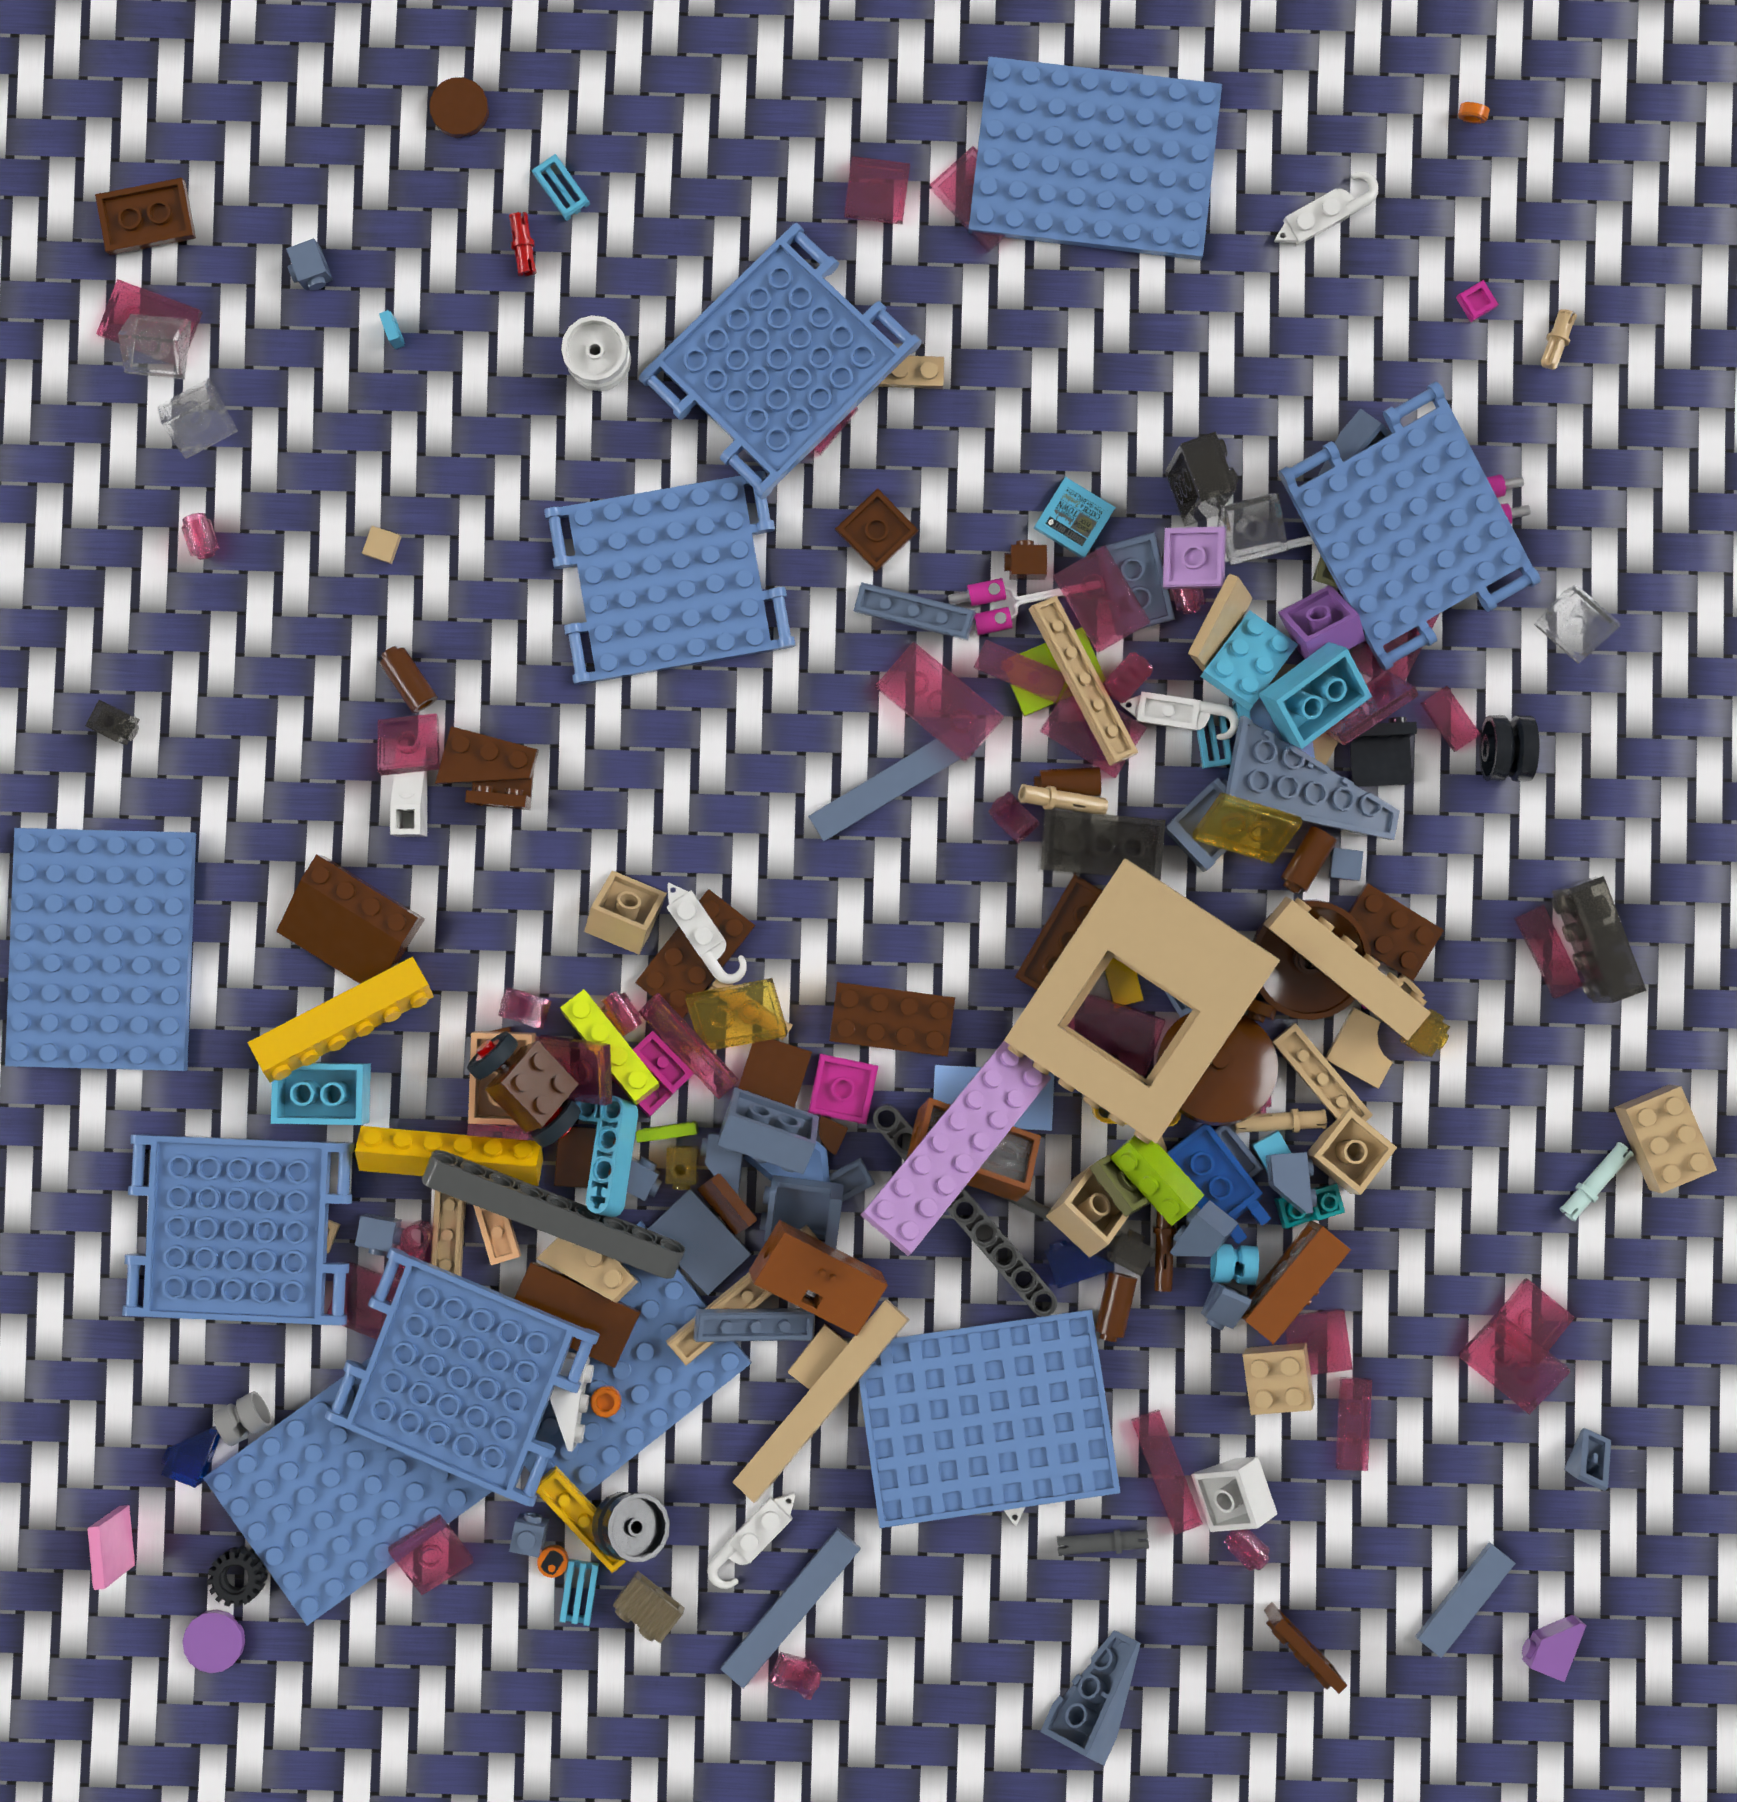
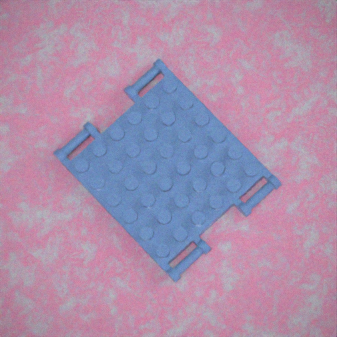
[639,223,922,499]
[1278,381,1541,671]
[544,471,796,685]
[122,1134,355,1325]
[325,1247,600,1507]

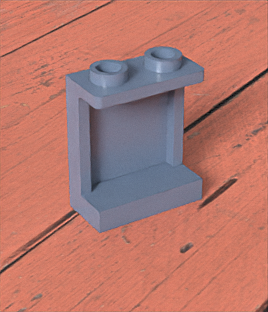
[1162,778,1259,872]
[760,1175,844,1250]

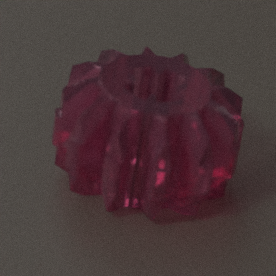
[1103,652,1153,703]

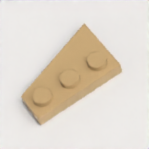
[536,1238,638,1303]

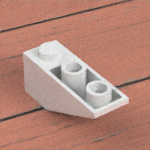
[390,748,428,837]
[550,1352,594,1452]

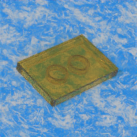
[1193,792,1302,864]
[685,978,788,1053]

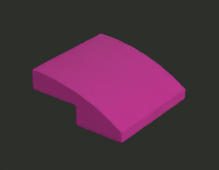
[608,1031,694,1117]

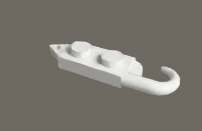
[1274,172,1378,246]
[1120,691,1239,740]
[667,883,747,984]
[707,1493,795,1589]

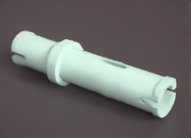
[1559,1142,1634,1221]

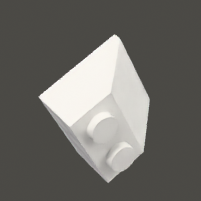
[1191,1456,1277,1532]

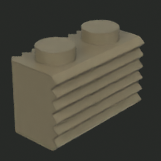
[613,1571,685,1643]

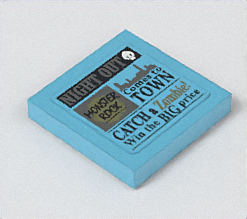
[1034,477,1116,559]

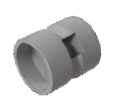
[213,1391,272,1447]

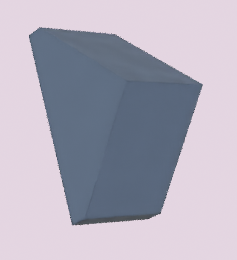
[1564,1428,1611,1491]

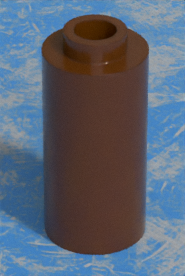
[379,646,438,713]
[1033,767,1101,797]
[1281,826,1337,894]
[1095,1271,1138,1342]

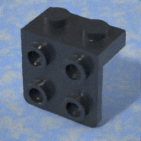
[1349,717,1417,787]

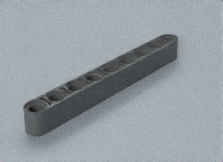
[873,1104,1057,1317]
[422,1150,686,1279]

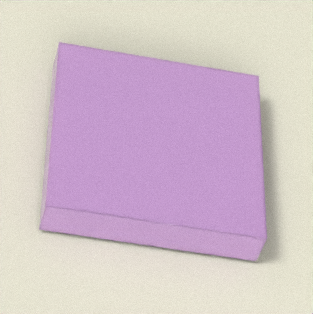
[1163,526,1226,589]

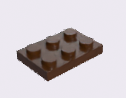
[95,178,196,255]
[1348,883,1444,981]
[1264,1602,1348,1694]

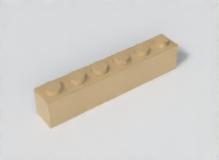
[1263,896,1431,1041]

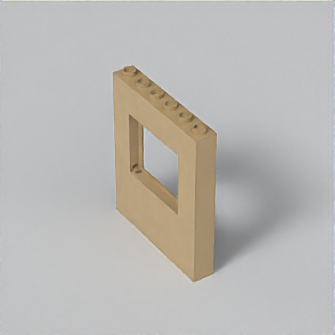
[1004,858,1280,1144]

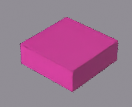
[1456,280,1499,323]

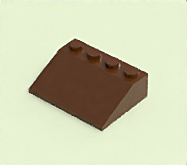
[276,854,425,984]

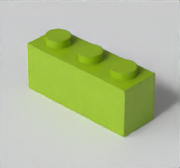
[1110,1135,1204,1226]

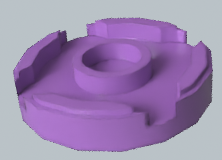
[183,1610,245,1673]

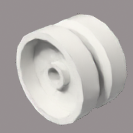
[561,315,631,391]

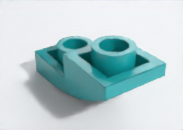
[1274,1183,1345,1229]

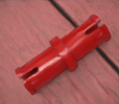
[509,212,537,276]

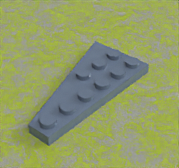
[1223,715,1400,840]

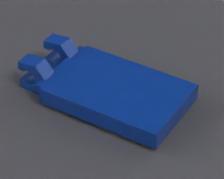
[1166,1124,1271,1244]

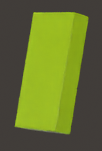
[636,1121,699,1143]

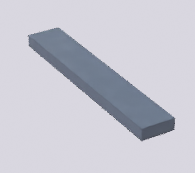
[808,724,976,842]
[720,1528,861,1689]

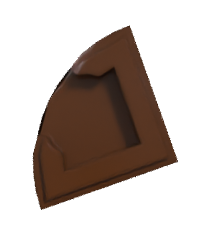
[819,1115,848,1155]

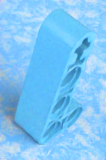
[575,1094,638,1218]

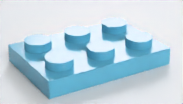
[1200,610,1298,711]

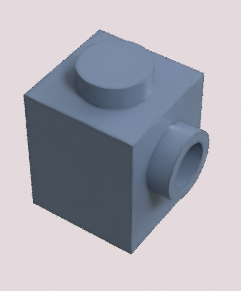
[286,238,333,290]
[627,1157,663,1201]
[355,1213,405,1256]
[509,1512,550,1558]

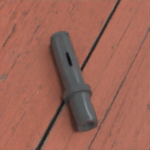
[1057,1529,1149,1556]

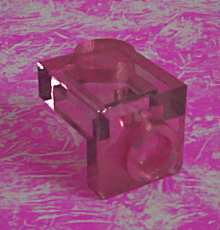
[988,792,1040,845]
[498,987,552,1030]
[769,1652,822,1700]

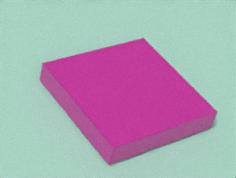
[808,1054,878,1124]

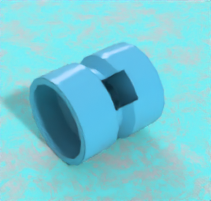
[1210,1244,1259,1286]

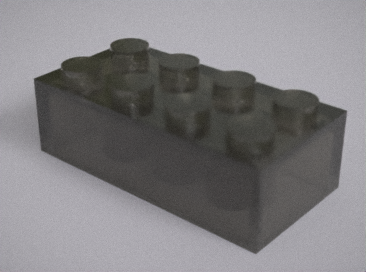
[1165,431,1238,526]
[1038,809,1166,880]
[1551,876,1647,1003]

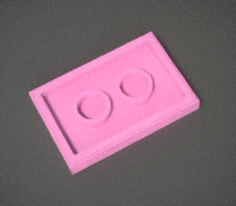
[87,1505,135,1590]

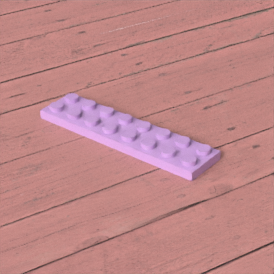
[861,1041,1051,1256]

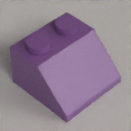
[1278,585,1366,659]

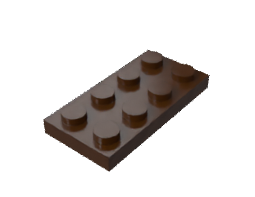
[635,889,756,1019]
[829,982,955,1057]

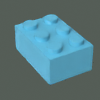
[1259,642,1372,749]
[271,1062,371,1125]

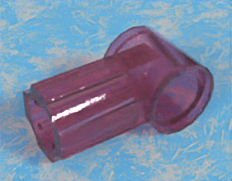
[395,1220,433,1280]

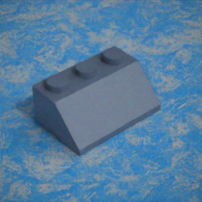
[717,1087,819,1174]

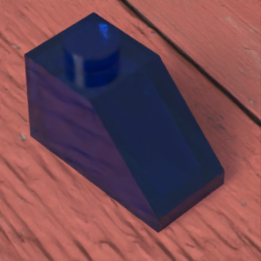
[1044,1239,1115,1289]
[161,1425,221,1488]

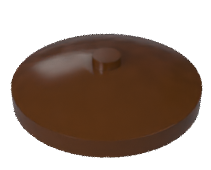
[1253,899,1371,1020]
[1156,1013,1278,1126]

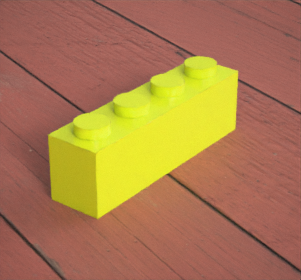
[560,989,659,1105]

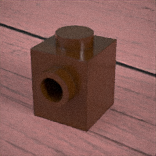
[1004,540,1047,580]

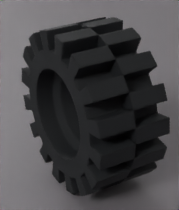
[207,1546,268,1607]

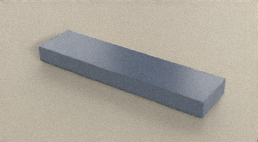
[853,582,976,641]
[693,1308,815,1342]
[1415,1542,1516,1658]

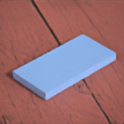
[933,1065,1054,1131]

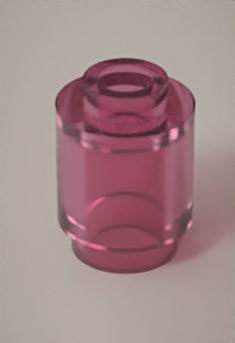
[181,513,219,560]
[1172,589,1206,615]
[601,991,642,1037]
[1224,1529,1270,1571]

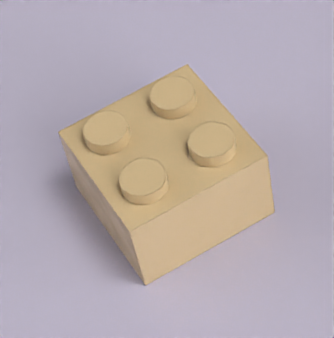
[1046,1164,1129,1258]
[1243,1343,1315,1415]

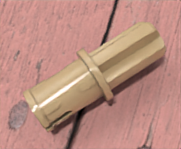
[1541,309,1577,370]

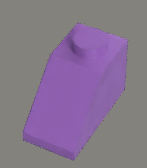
[1522,1615,1587,1682]

